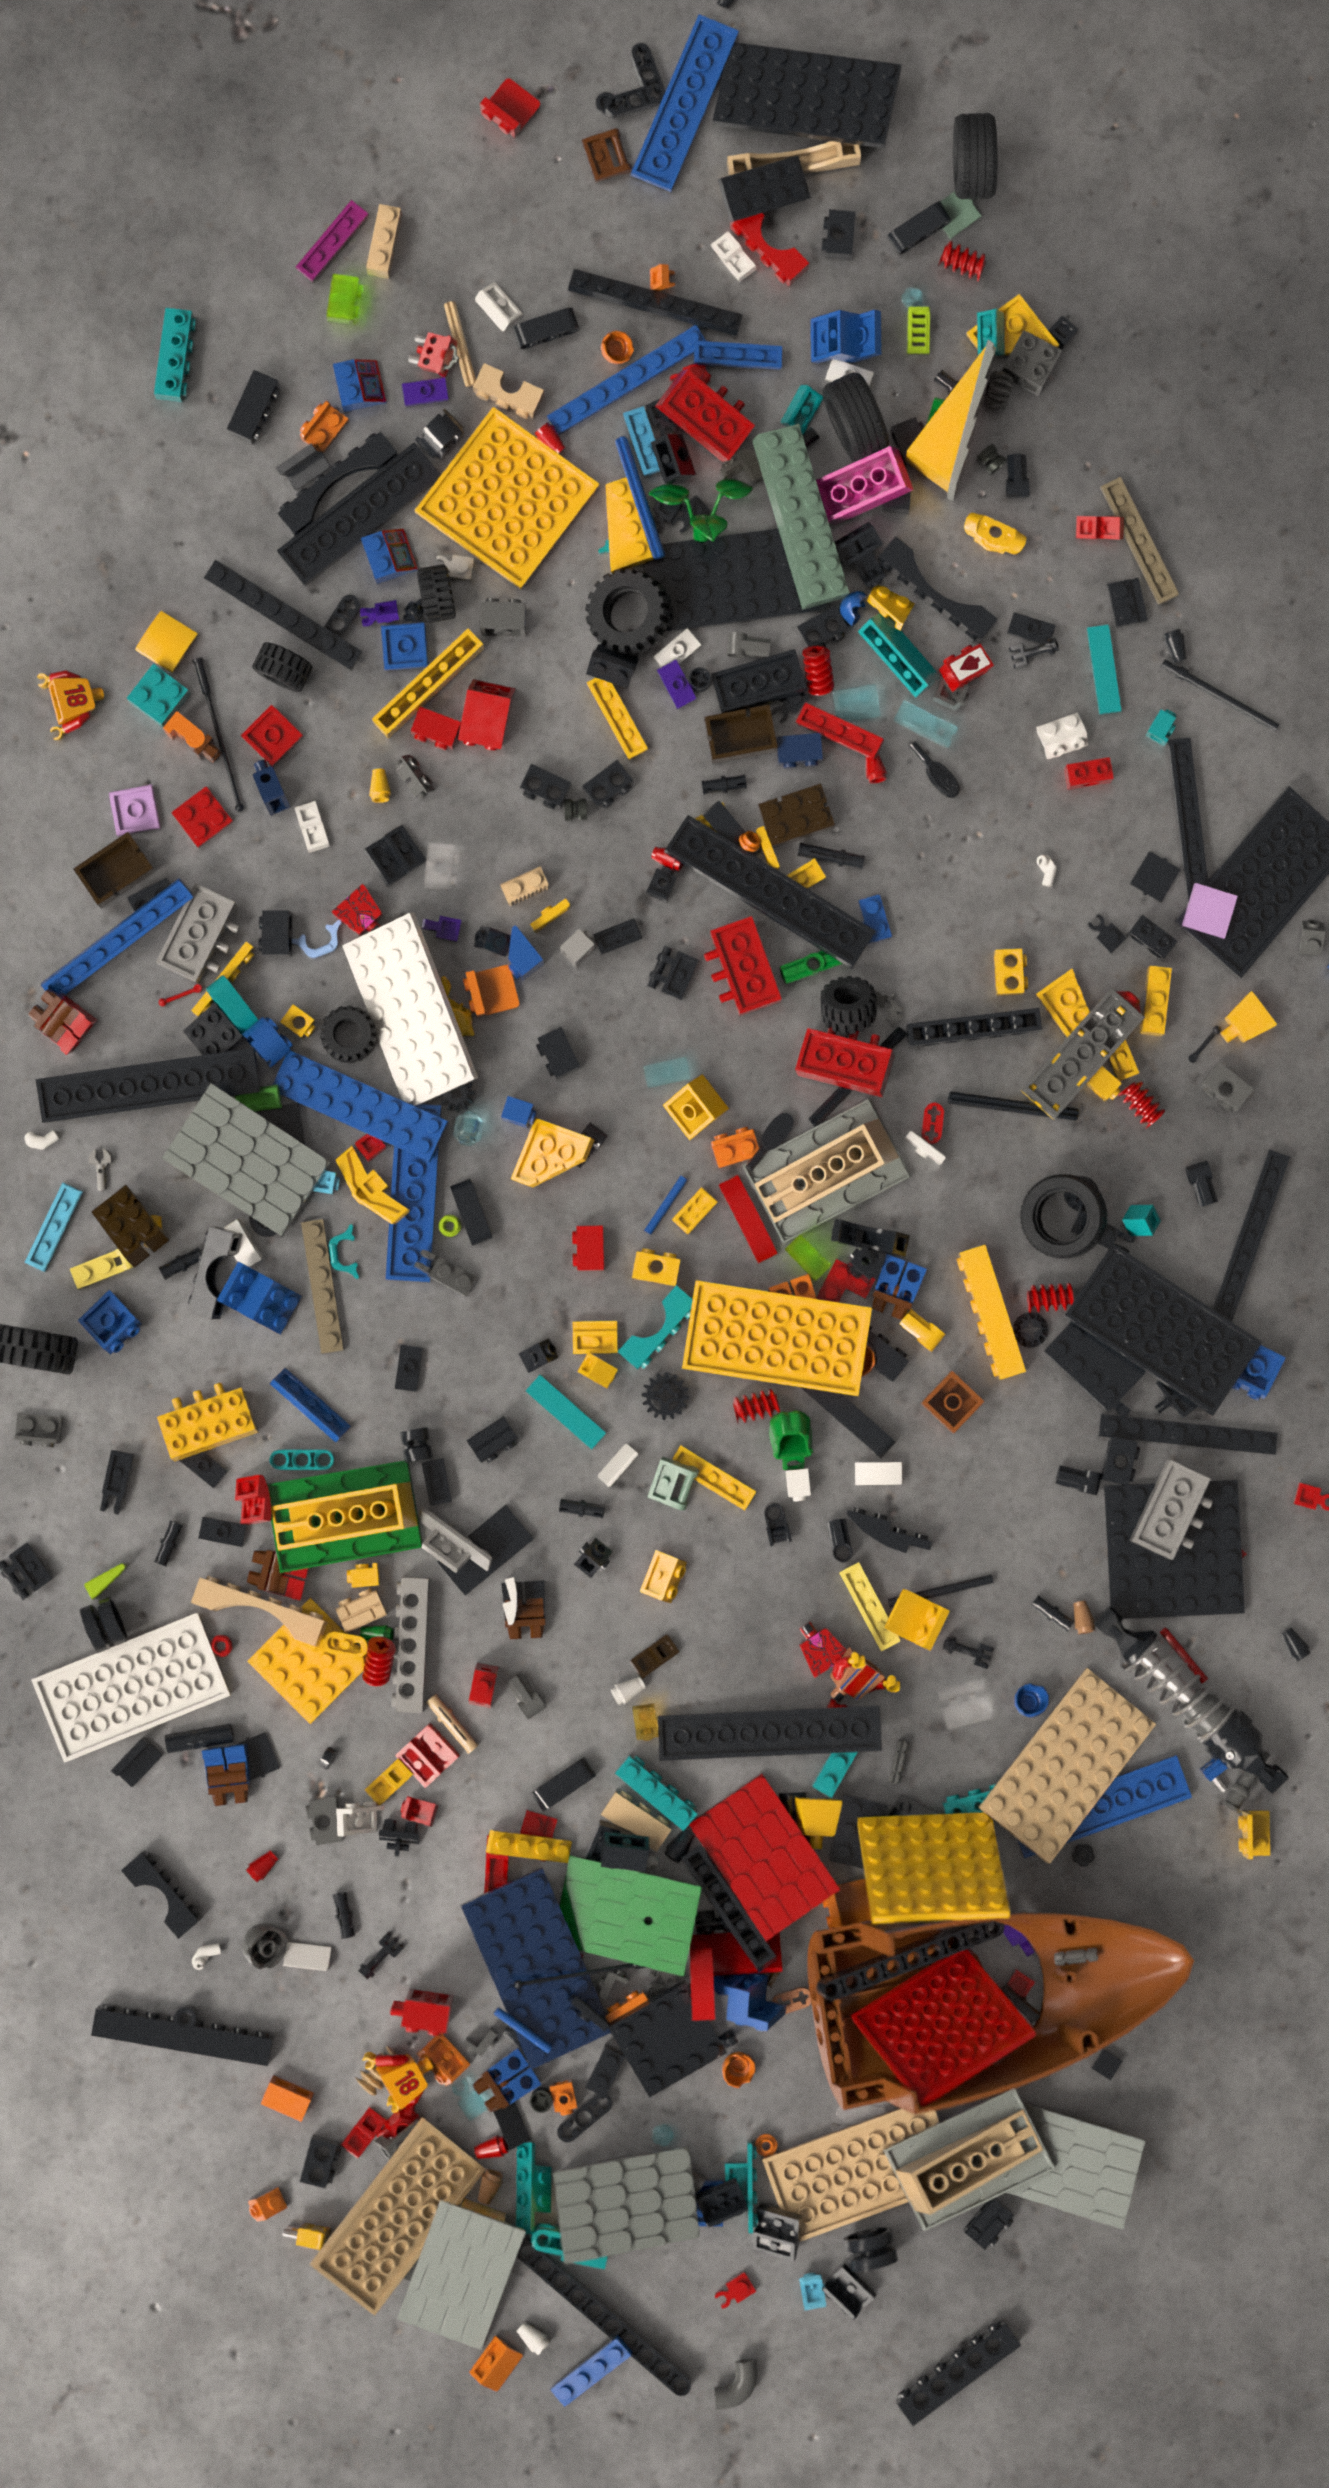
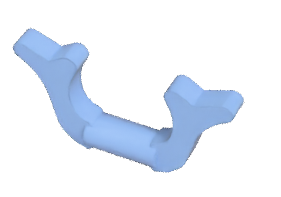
[292,920,342,958]

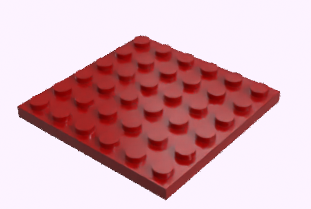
[851,1949,1036,2107]

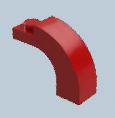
[690,1941,715,2021]

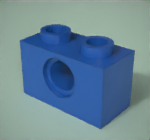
[501,1096,537,1129]

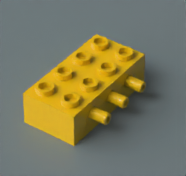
[157,1383,259,1462]

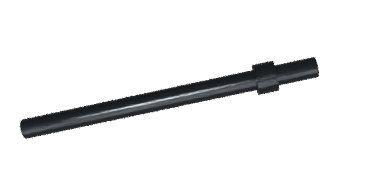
[1161,659,1280,732]

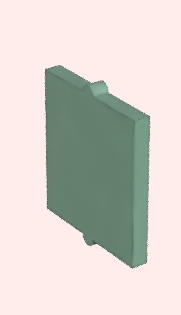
[941,191,981,239]

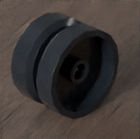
[80,1597,128,1653]
[844,2227,898,2272]

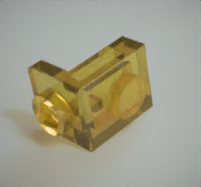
[632,1703,659,1741]

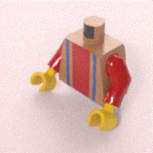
[830,1647,900,1703]

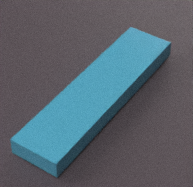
[24,1182,83,1272]

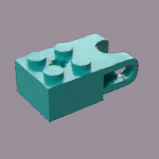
[531,2222,608,2269]

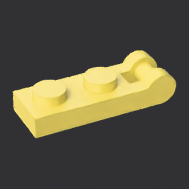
[70,1249,134,1290]

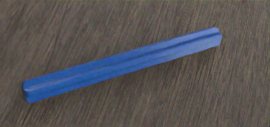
[615,436,665,560]

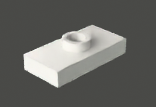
[825,359,874,386]
[654,629,701,667]
[905,1131,946,1165]

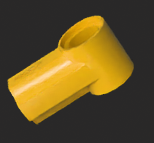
[899,1309,946,1352]

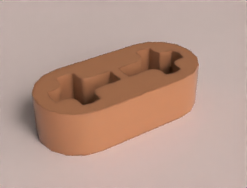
[771,1987,811,2014]

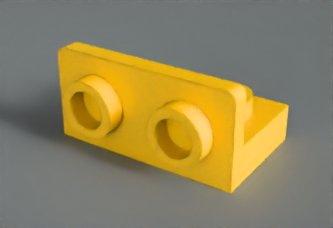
[640,1550,687,1603]

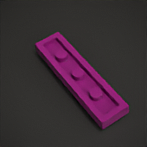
[296,200,369,282]

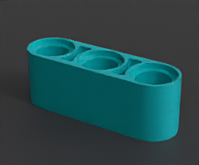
[206,975,258,1037]
[269,1450,336,1470]

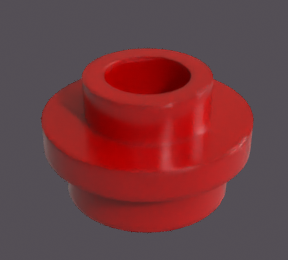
[210,1635,233,1657]

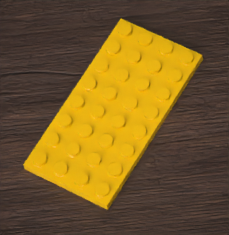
[682,1281,872,1396]

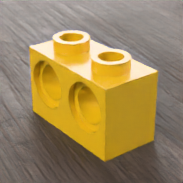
[994,949,1028,996]

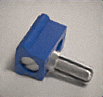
[1200,1759,1228,1792]

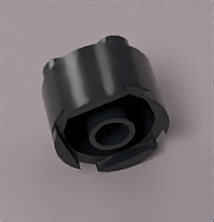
[415,409,465,460]

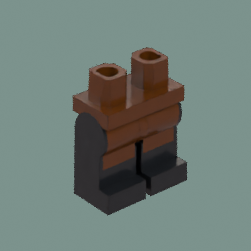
[501,1580,546,1640]

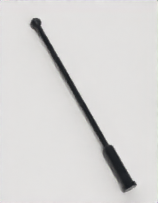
[192,657,244,812]
[514,1963,647,1989]

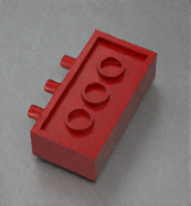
[655,369,755,462]
[704,916,782,1017]
[795,1028,895,1098]
[390,1988,454,2036]

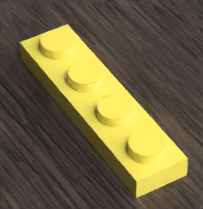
[839,1562,901,1651]

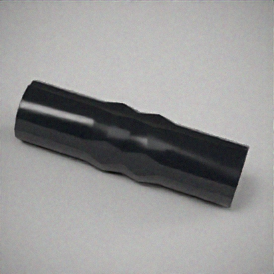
[165,1723,234,1753]

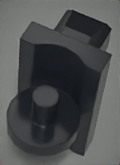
[379,1819,420,1857]

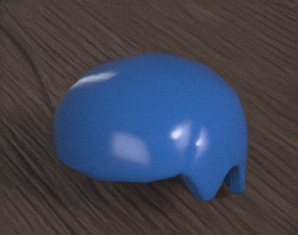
[839,591,867,627]
[1014,1683,1049,1718]

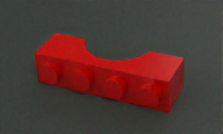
[730,213,809,287]
[484,1833,509,1893]

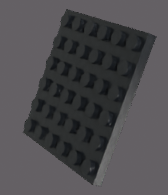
[1104,1480,1245,1619]

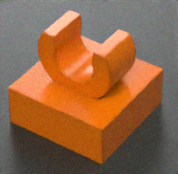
[650,264,675,291]

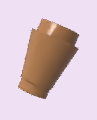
[1073,1601,1096,1635]
[478,2169,503,2205]

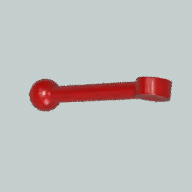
[158,984,202,1007]

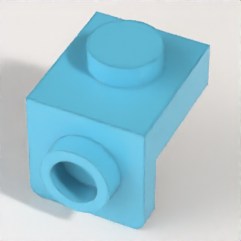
[313,1171,340,1195]
[799,2273,827,2310]

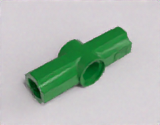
[779,951,843,985]

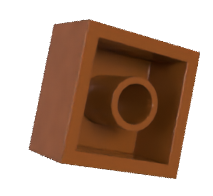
[920,1371,984,1434]

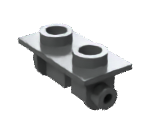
[394,754,435,800]

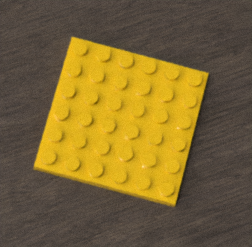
[415,407,599,589]
[857,1812,1010,1923]

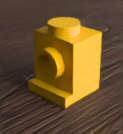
[347,1563,380,1588]

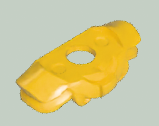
[964,512,1027,554]

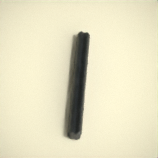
[808,1027,907,1127]
[948,1092,1079,1121]

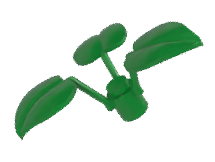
[649,479,753,542]

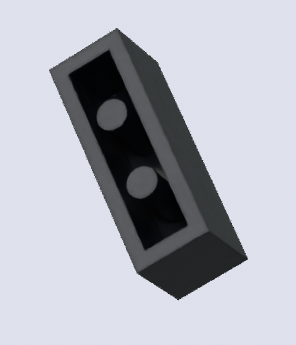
[227,370,281,445]

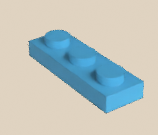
[623,406,660,477]

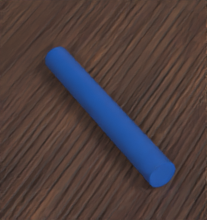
[644,1175,688,1235]
[493,2007,552,2053]

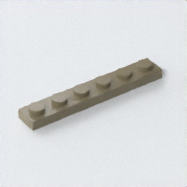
[1100,477,1179,605]
[301,1219,344,1354]

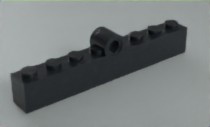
[91,2004,274,2066]

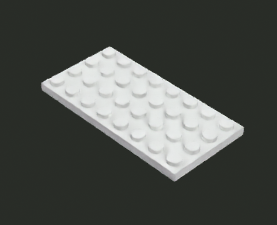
[343,912,478,1106]
[32,1613,231,1763]

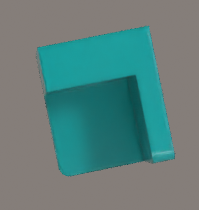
[1122,1205,1161,1236]

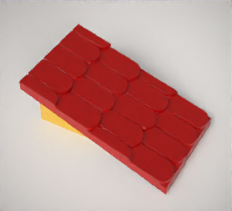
[689,1773,840,1941]

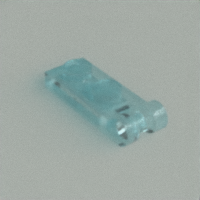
[893,700,958,748]

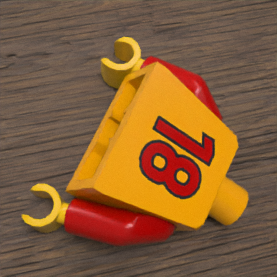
[37,670,104,740]
[362,2052,433,2113]

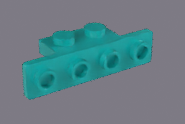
[725,2140,757,2234]
[516,2142,552,2235]

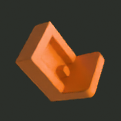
[248,2187,288,2221]

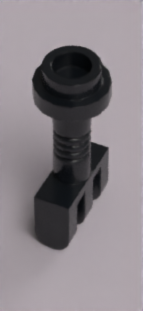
[1009,637,1059,669]
[943,1636,994,1669]
[358,1931,405,1980]

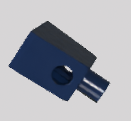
[252,760,291,816]

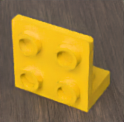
[884,1589,950,1651]
[1238,1810,1270,1859]

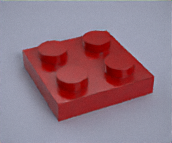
[240,704,303,767]
[171,786,233,849]

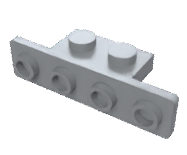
[418,1507,493,1573]

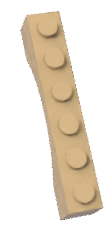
[727,141,861,176]
[191,1575,328,1648]

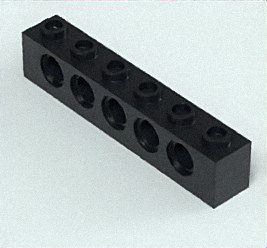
[906,1008,1042,1048]
[681,1846,777,1973]
[896,2319,1021,2426]

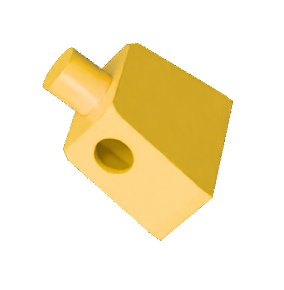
[1220,991,1277,1043]
[795,1797,842,1849]

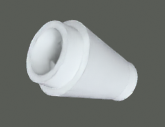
[611,1677,645,1705]
[517,2322,550,2355]

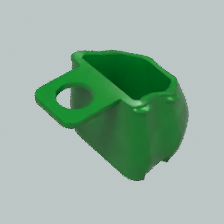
[769,1410,813,1471]

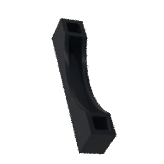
[277,431,398,536]
[878,536,998,643]

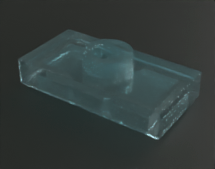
[643,1057,691,1088]

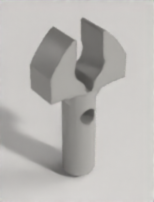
[89,1148,112,1191]

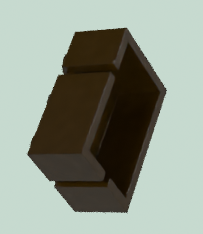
[704,705,778,764]
[757,783,835,849]
[73,832,156,908]
[91,1185,170,1268]

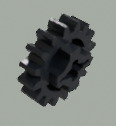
[641,1372,689,1420]

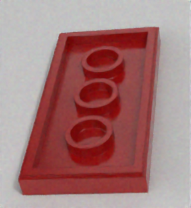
[691,1932,783,1976]

